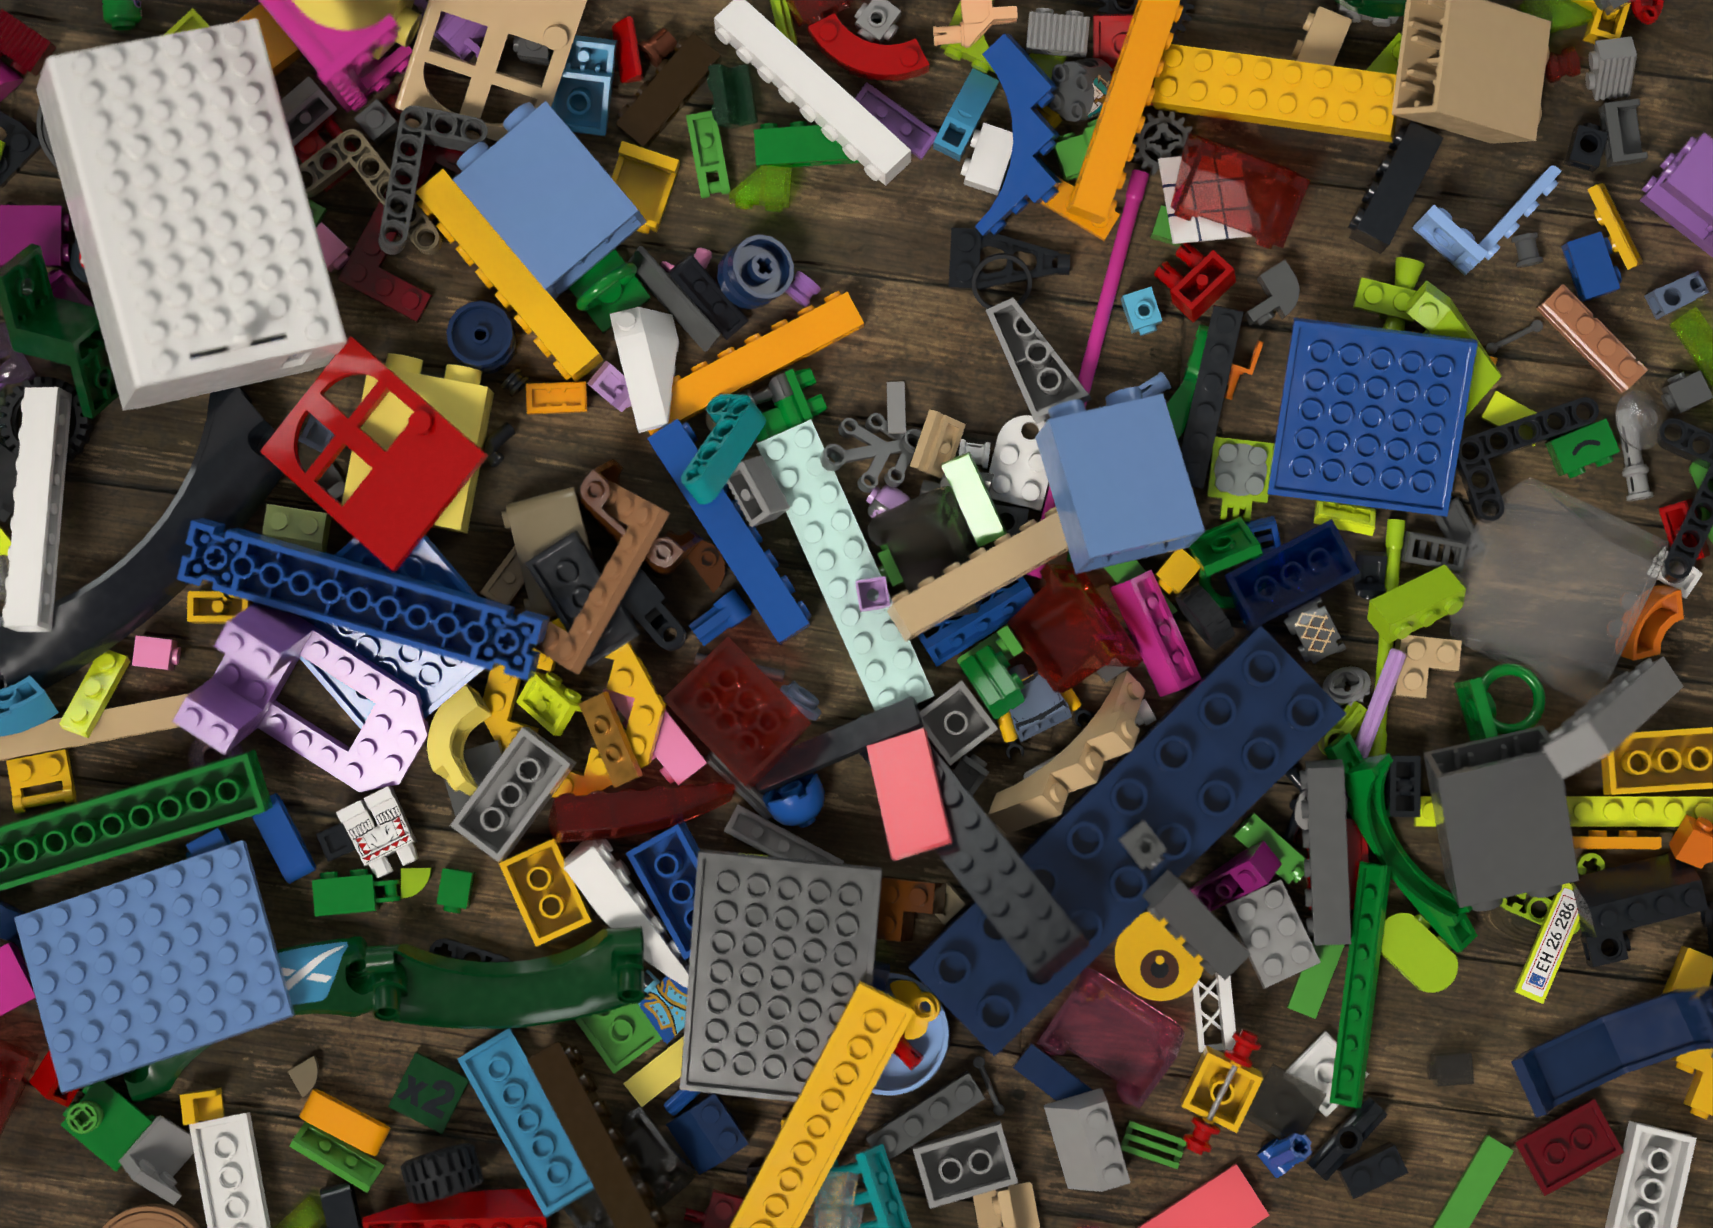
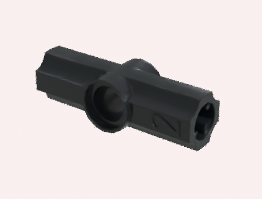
[1306,1096,1388,1181]

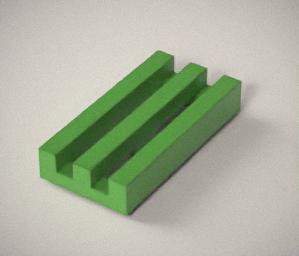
[1120,1120,1187,1169]

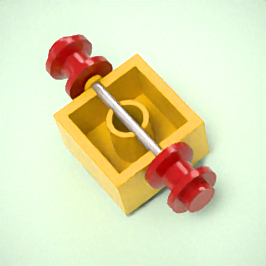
[1180,1029,1263,1155]

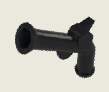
[1281,766,1303,844]

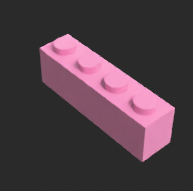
[603,688,707,785]

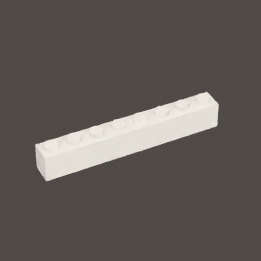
[714,0,911,186]
[2,387,72,632]

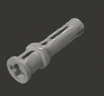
[1615,409,1654,502]

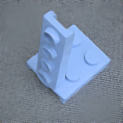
[1412,166,1561,275]

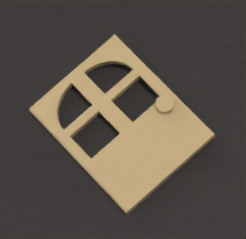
[395,0,587,141]

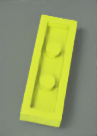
[59,650,130,738]

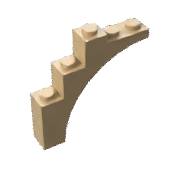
[988,671,1146,834]

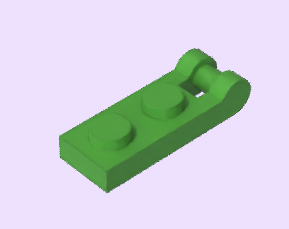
[686,110,731,199]

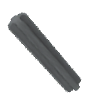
[705,749,772,820]

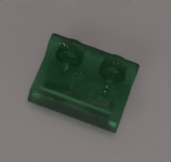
[707,63,758,129]

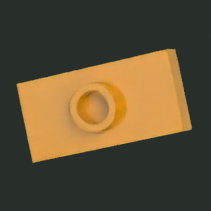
[526,381,588,415]

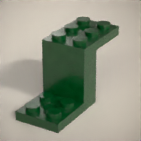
[0,243,119,419]

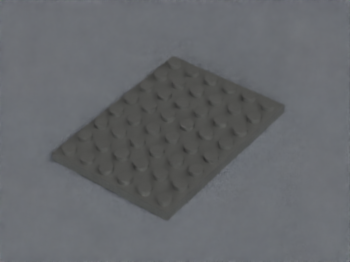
[680,849,883,1102]

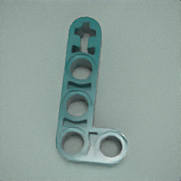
[681,394,766,505]

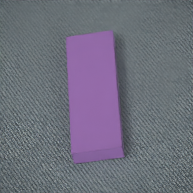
[855,82,938,160]

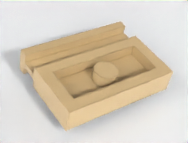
[910,409,966,479]

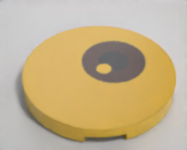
[1115,911,1204,1001]

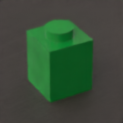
[436,867,475,914]

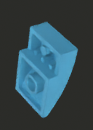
[551,35,617,136]

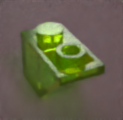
[729,165,792,212]

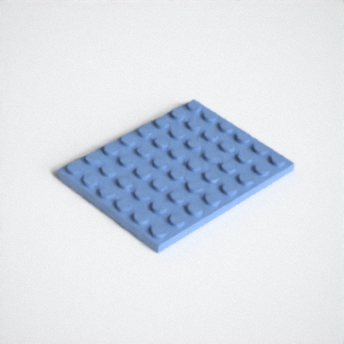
[14,840,295,1093]

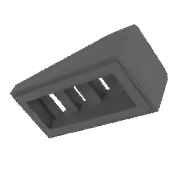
[1401,531,1468,573]

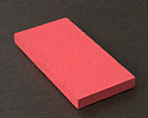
[867,728,953,861]
[1136,1163,1270,1228]

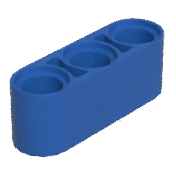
[252,793,317,884]

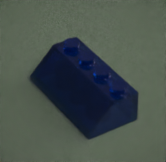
[1225,519,1360,631]

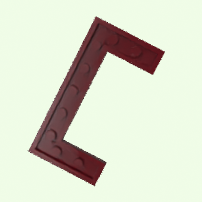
[338,129,465,323]

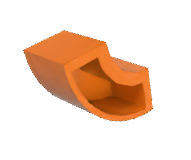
[1615,584,1684,661]

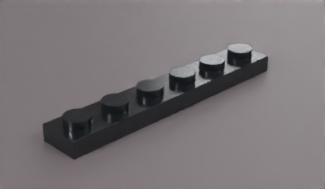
[1181,305,1244,488]

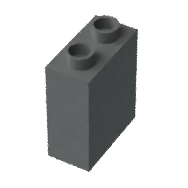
[1424,726,1579,911]

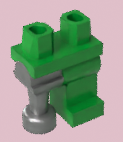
[738,368,827,443]

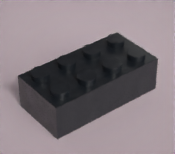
[1348,121,1444,254]

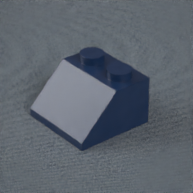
[666,1093,750,1175]

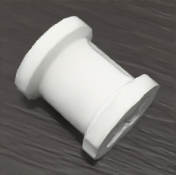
[959,439,991,469]

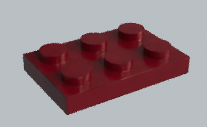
[1513,1098,1624,1196]

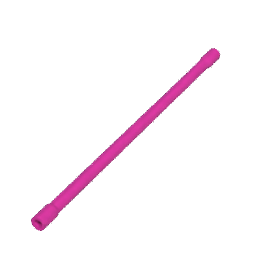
[1026,170,1150,579]

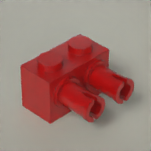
[1154,243,1236,323]

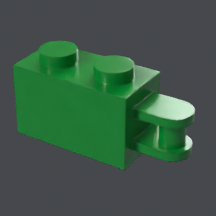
[312,869,401,916]

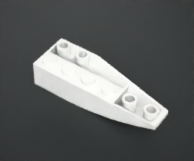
[564,831,689,989]

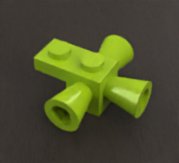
[1353,257,1425,331]

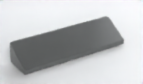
[628,246,722,352]

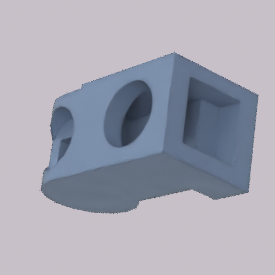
[1644,271,1709,320]

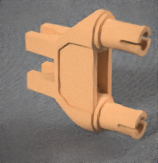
[933,0,1018,48]

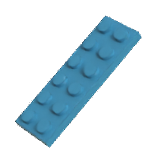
[457,1028,595,1217]

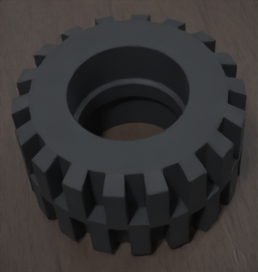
[400,1143,484,1204]

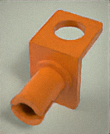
[1224,340,1264,400]

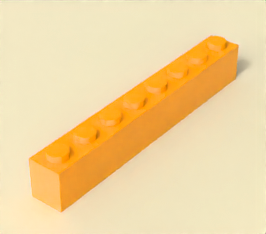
[1066,0,1183,224]
[649,291,864,435]

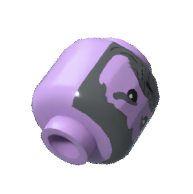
[866,484,912,528]

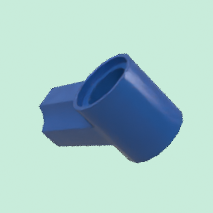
[689,589,752,646]
[1256,1133,1312,1178]

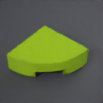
[400,868,432,899]

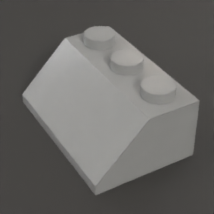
[1044,1088,1130,1192]

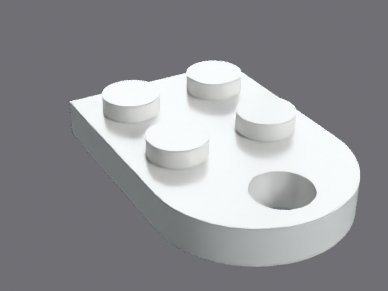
[989,415,1048,512]

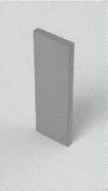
[887,382,906,434]

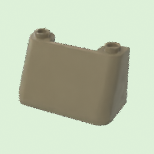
[501,486,593,617]

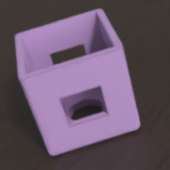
[855,576,890,612]

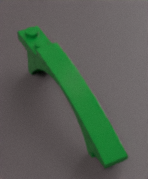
[1324,733,1478,952]

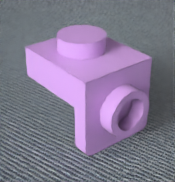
[587,361,631,412]

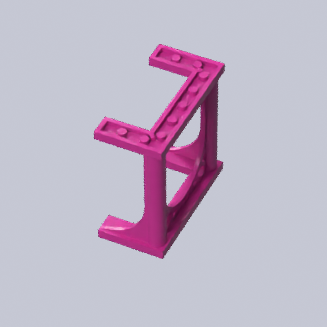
[258,0,412,113]

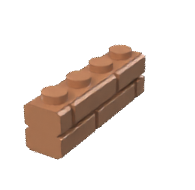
[1536,284,1648,394]

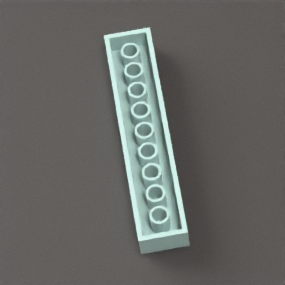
[756,420,934,712]

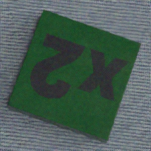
[388,1052,469,1134]

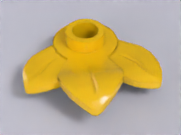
[890,980,941,1040]

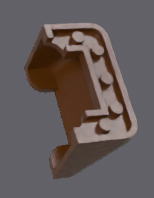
[579,459,702,579]

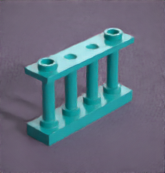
[820,1144,911,1228]

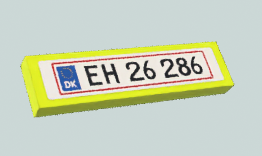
[1513,883,1580,1004]

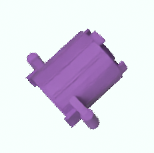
[414,0,488,62]

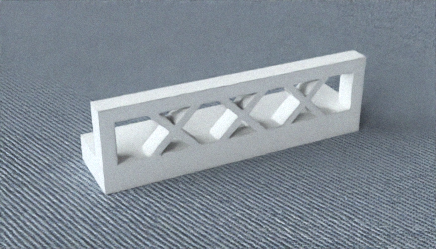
[1192,973,1236,1052]

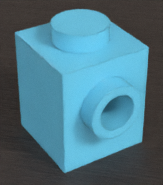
[1121,287,1163,336]

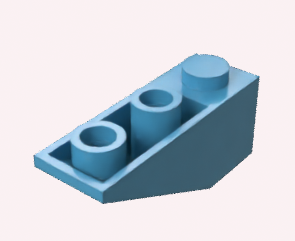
[933,68,999,162]

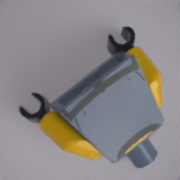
[997,664,1092,760]

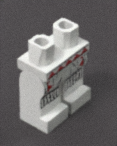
[336,786,419,878]

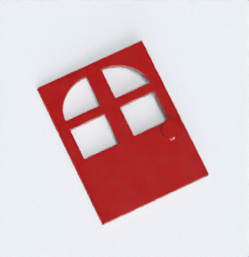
[260,336,488,572]

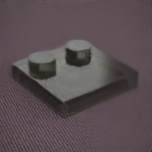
[1244,1063,1326,1139]

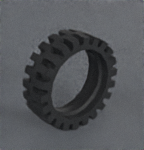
[0,377,93,462]

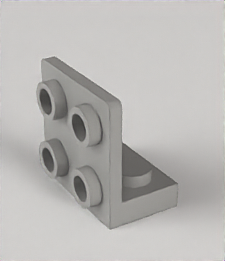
[119,1115,194,1205]

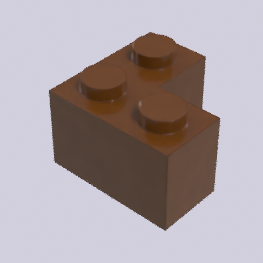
[877,878,946,941]

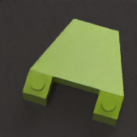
[1407,280,1502,418]

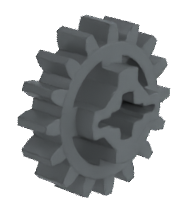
[1133,110,1196,176]

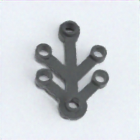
[820,413,922,493]

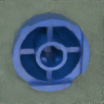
[762,773,825,828]

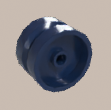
[717,234,794,309]
[446,301,517,375]

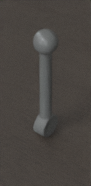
[1486,320,1543,354]
[973,1056,1005,1116]

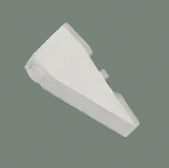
[610,307,679,433]

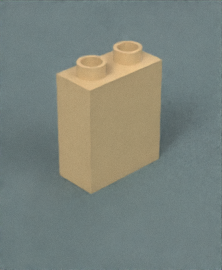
[1392,0,1551,143]

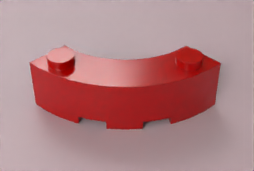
[808,13,930,81]

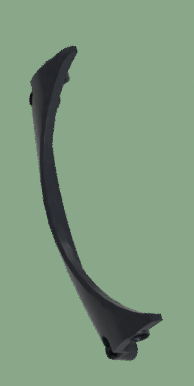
[0,386,284,690]

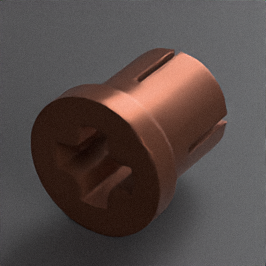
[638,28,677,68]

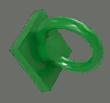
[569,250,651,334]
[1188,517,1268,609]
[1454,663,1546,741]

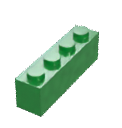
[754,121,860,170]

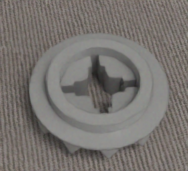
[1323,666,1372,707]

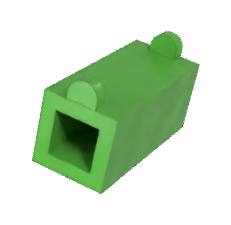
[1231,813,1305,884]

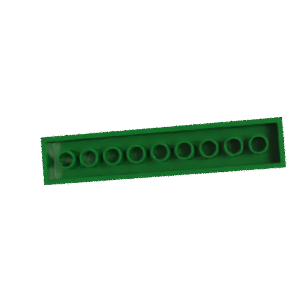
[0,749,273,891]

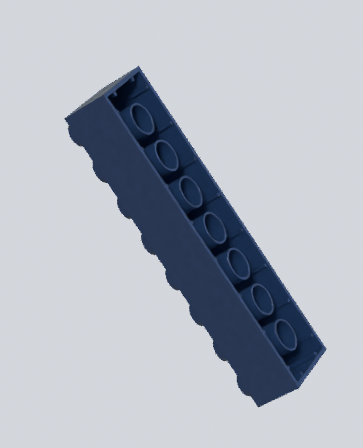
[908,626,1346,1056]

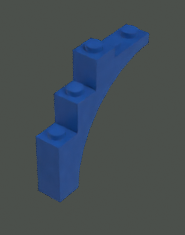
[975,33,1062,235]

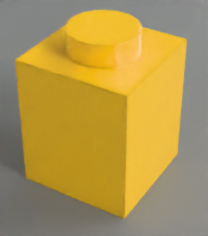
[1154,549,1201,595]

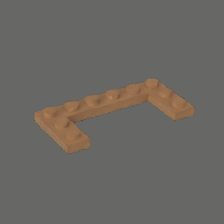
[534,481,670,675]

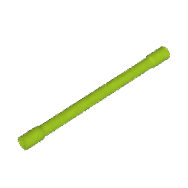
[1367,519,1406,758]

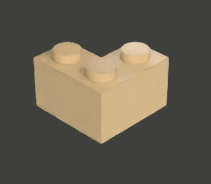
[1391,635,1462,699]

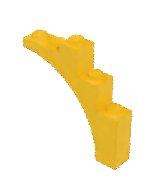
[1662,946,1713,1120]

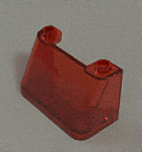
[1170,133,1310,249]

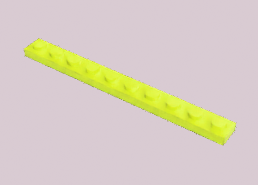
[1414,796,1713,827]

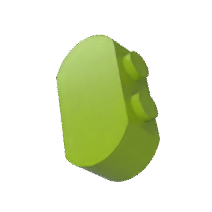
[1381,912,1458,993]

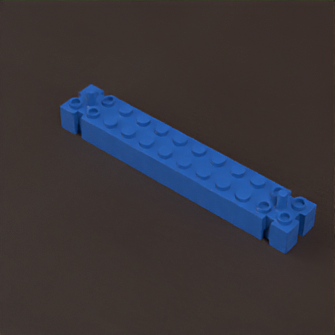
[177,518,550,680]

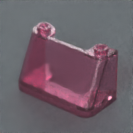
[1037,968,1185,1109]

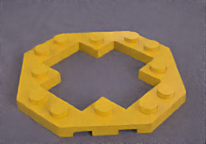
[483,618,666,805]

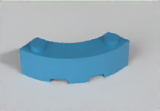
[0,675,58,737]

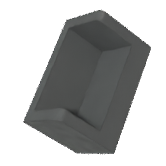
[1598,99,1648,167]

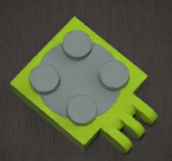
[1207,437,1274,522]

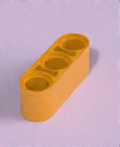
[299,1088,391,1156]

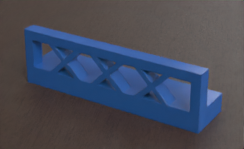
[917,577,1039,667]

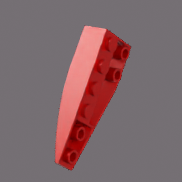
[362,1189,551,1228]

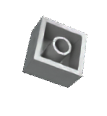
[920,680,998,766]

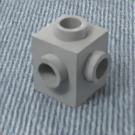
[854,0,901,44]

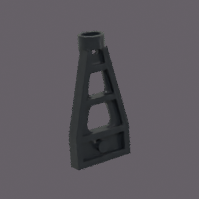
[0,111,42,188]
[948,228,1071,290]

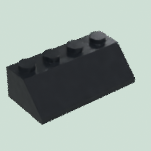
[1570,852,1708,938]

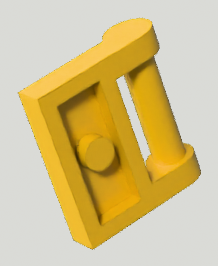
[6,749,77,814]

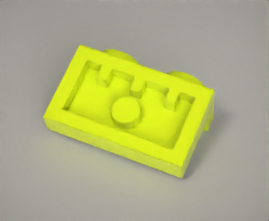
[516,672,582,736]

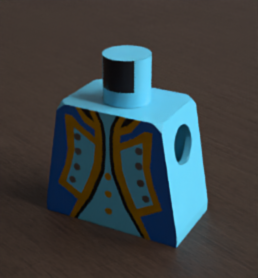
[638,969,687,1044]

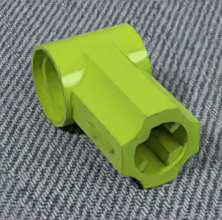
[1318,701,1367,755]

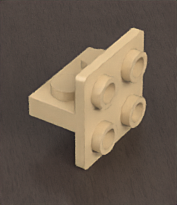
[973,1182,1040,1228]

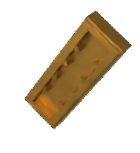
[579,691,643,788]

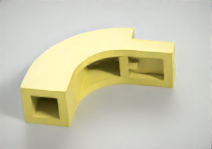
[427,684,492,796]

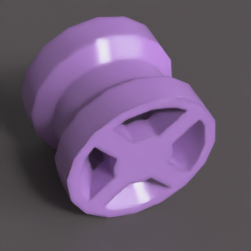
[785,271,821,308]

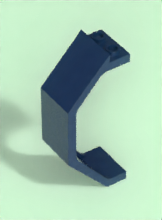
[1511,986,1713,1118]

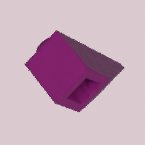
[1189,840,1282,912]

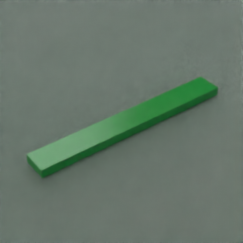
[1329,862,1392,1108]

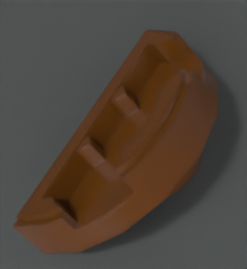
[687,540,725,593]

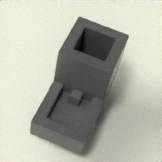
[1244,260,1300,326]

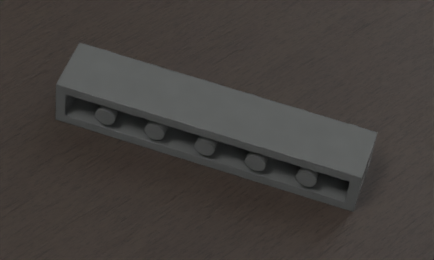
[1300,759,1351,946]

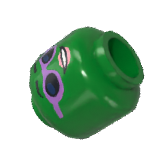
[102,0,142,31]

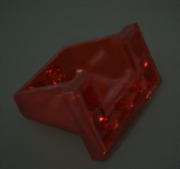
[1008,564,1144,693]

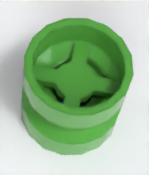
[67,1100,104,1134]

